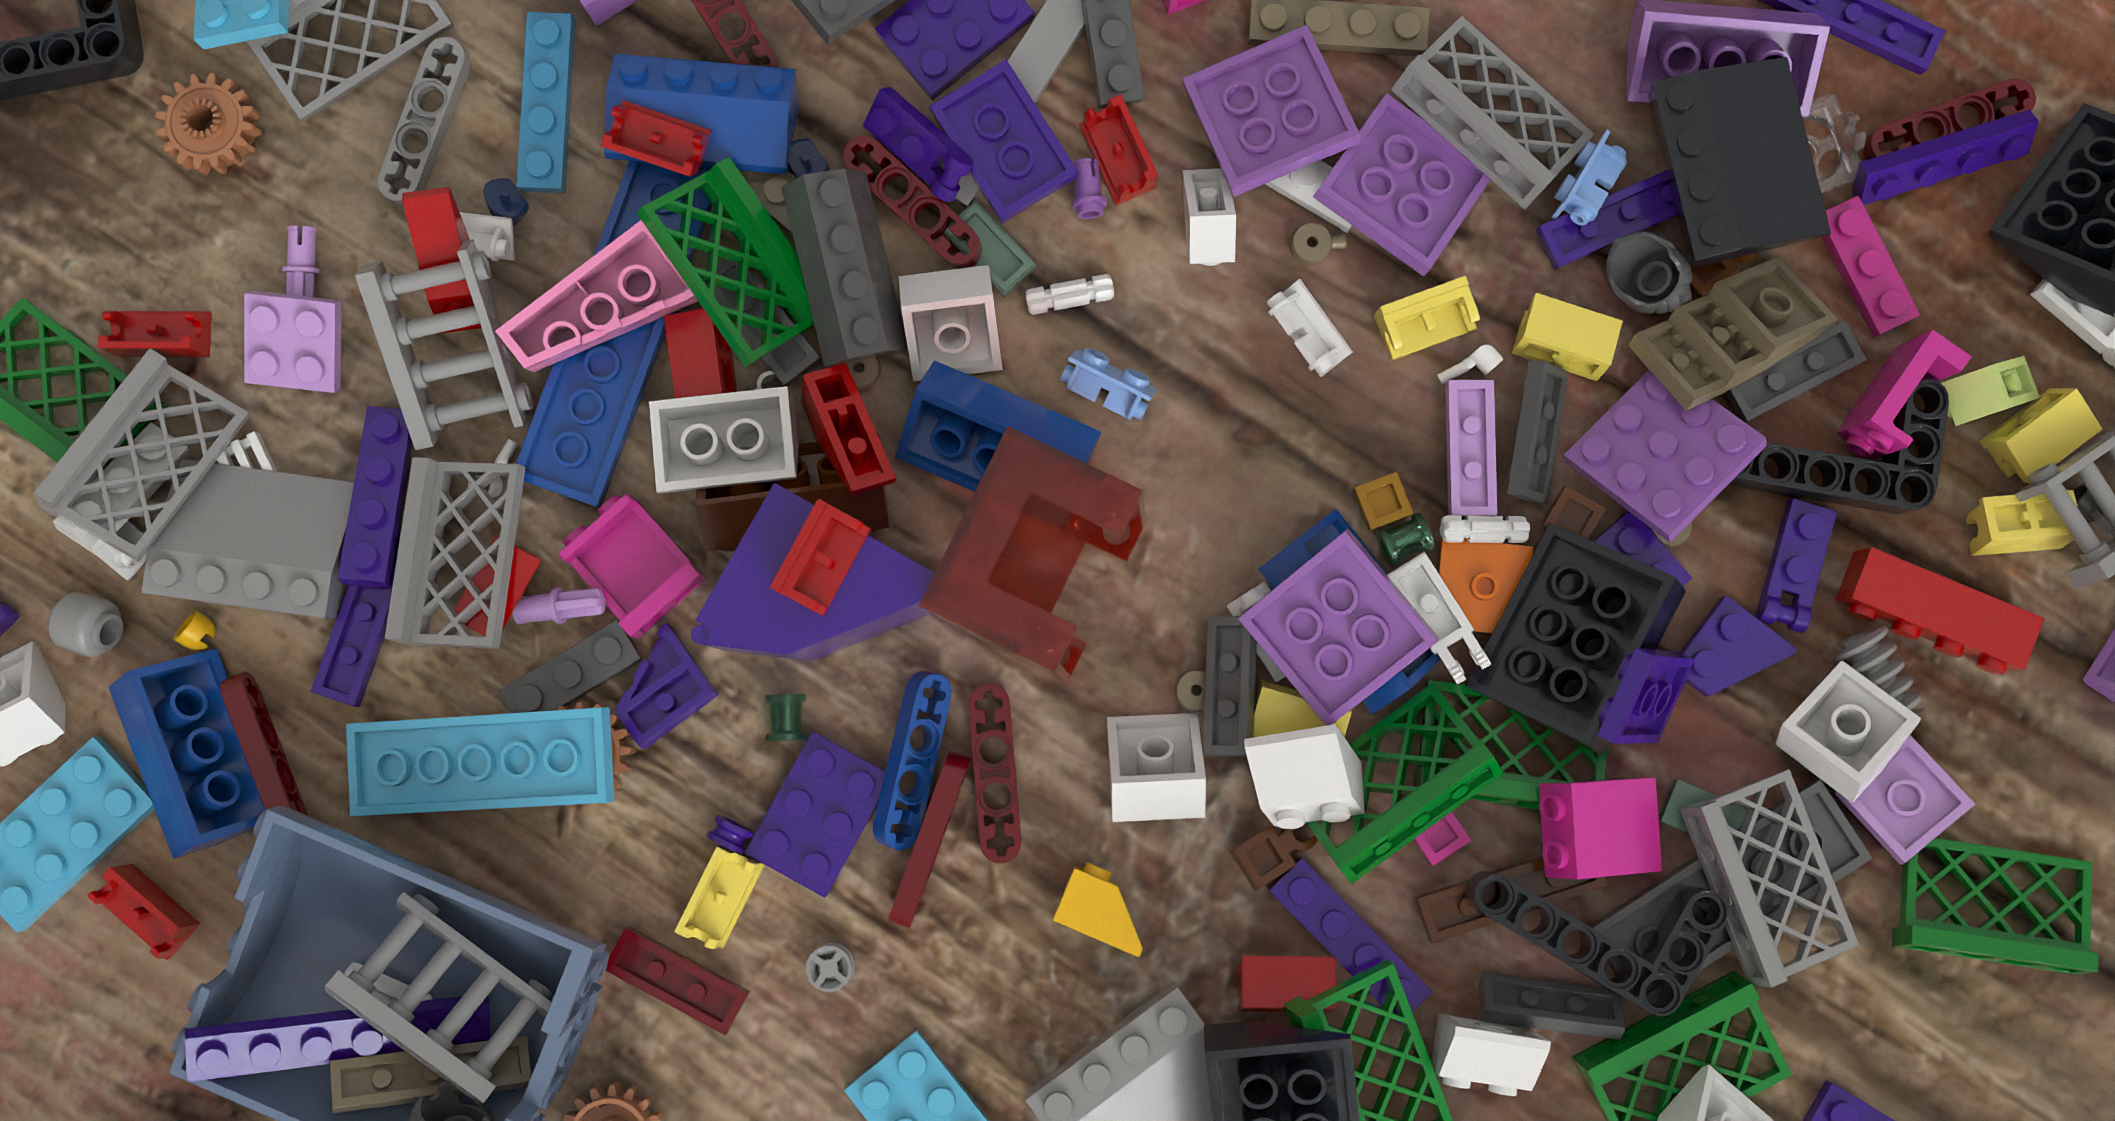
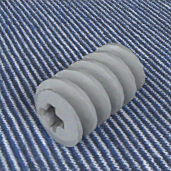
[1834,625,1925,715]

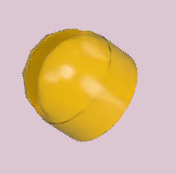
[173,610,216,650]

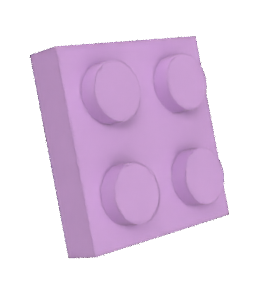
[244,290,342,393]
[1834,735,1975,865]

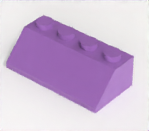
[1626,0,1830,117]

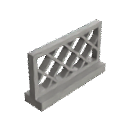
[245,0,454,122]
[1391,16,1595,210]
[33,348,249,562]
[385,457,526,649]
[1680,769,1859,988]

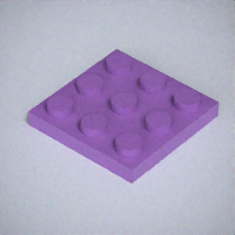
[1182,25,1361,197]
[1313,93,1491,276]
[1564,370,1767,543]
[1238,529,1440,726]

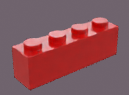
[1835,547,2045,675]

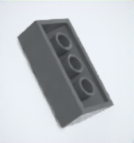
[781,168,908,367]

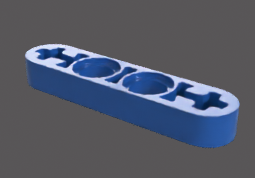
[873,671,952,850]

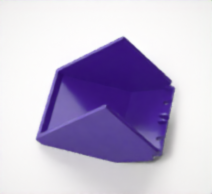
[691,483,956,661]

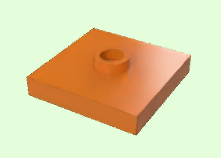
[1437,537,1534,635]

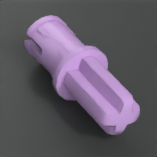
[282,225,320,297]
[512,587,606,625]

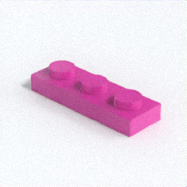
[1822,195,1920,338]

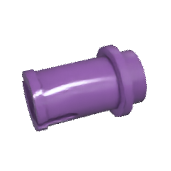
[1072,158,1107,219]

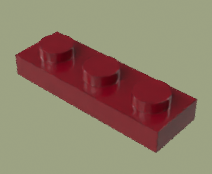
[605,926,750,1035]

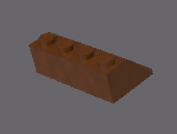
[696,434,890,552]

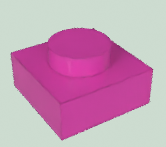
[1413,812,1471,866]

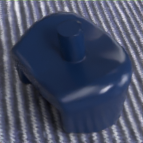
[788,138,830,178]
[483,178,529,226]

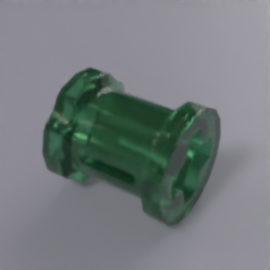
[1376,513,1435,567]
[765,694,807,741]

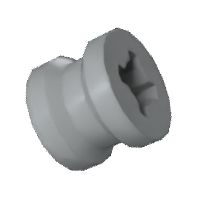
[806,942,855,992]

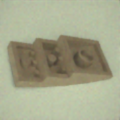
[1628,257,1838,411]

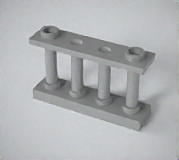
[355,239,533,451]
[2015,426,2115,588]
[325,892,554,1106]

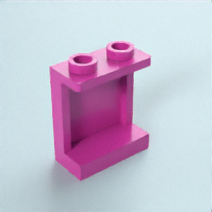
[1836,330,1972,459]
[558,493,707,639]
[1539,777,1662,879]

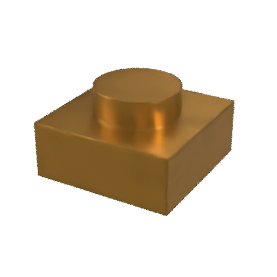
[1352,472,1414,532]

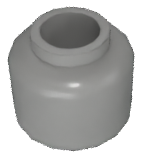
[48,592,124,657]

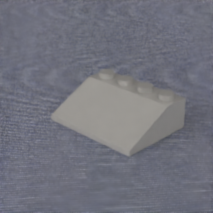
[141,459,354,618]
[1025,980,1213,1121]

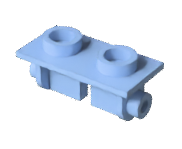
[1551,130,1627,225]
[1060,348,1157,421]

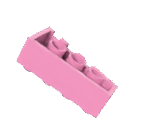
[495,220,699,372]

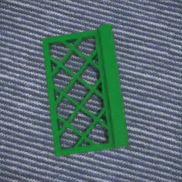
[636,157,815,368]
[0,297,168,482]
[1413,680,1607,810]
[1306,683,1504,884]
[1892,838,2099,975]
[1283,959,1453,1121]
[1572,971,1792,1121]

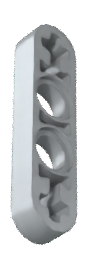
[377,37,471,206]

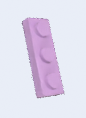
[1445,380,1497,517]

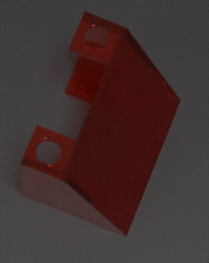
[919,426,1147,684]

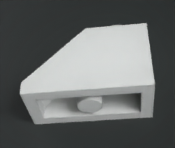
[1182,168,1236,266]

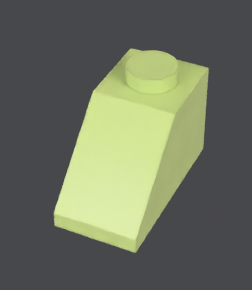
[1941,356,2040,426]

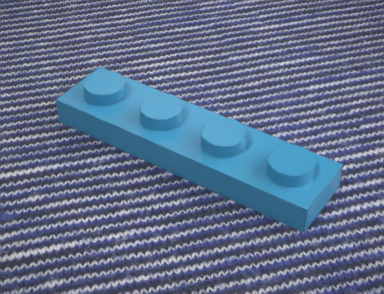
[516,12,576,193]

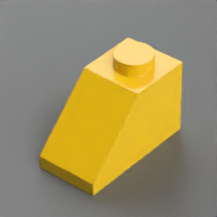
[1053,862,1143,957]

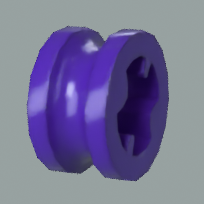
[706,814,754,854]

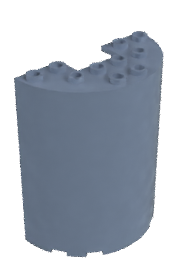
[169,806,609,1121]

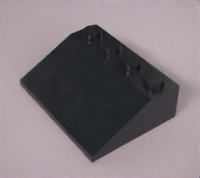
[1648,57,1831,269]
[1988,103,2115,317]
[1465,523,1686,755]
[1204,1021,1360,1121]

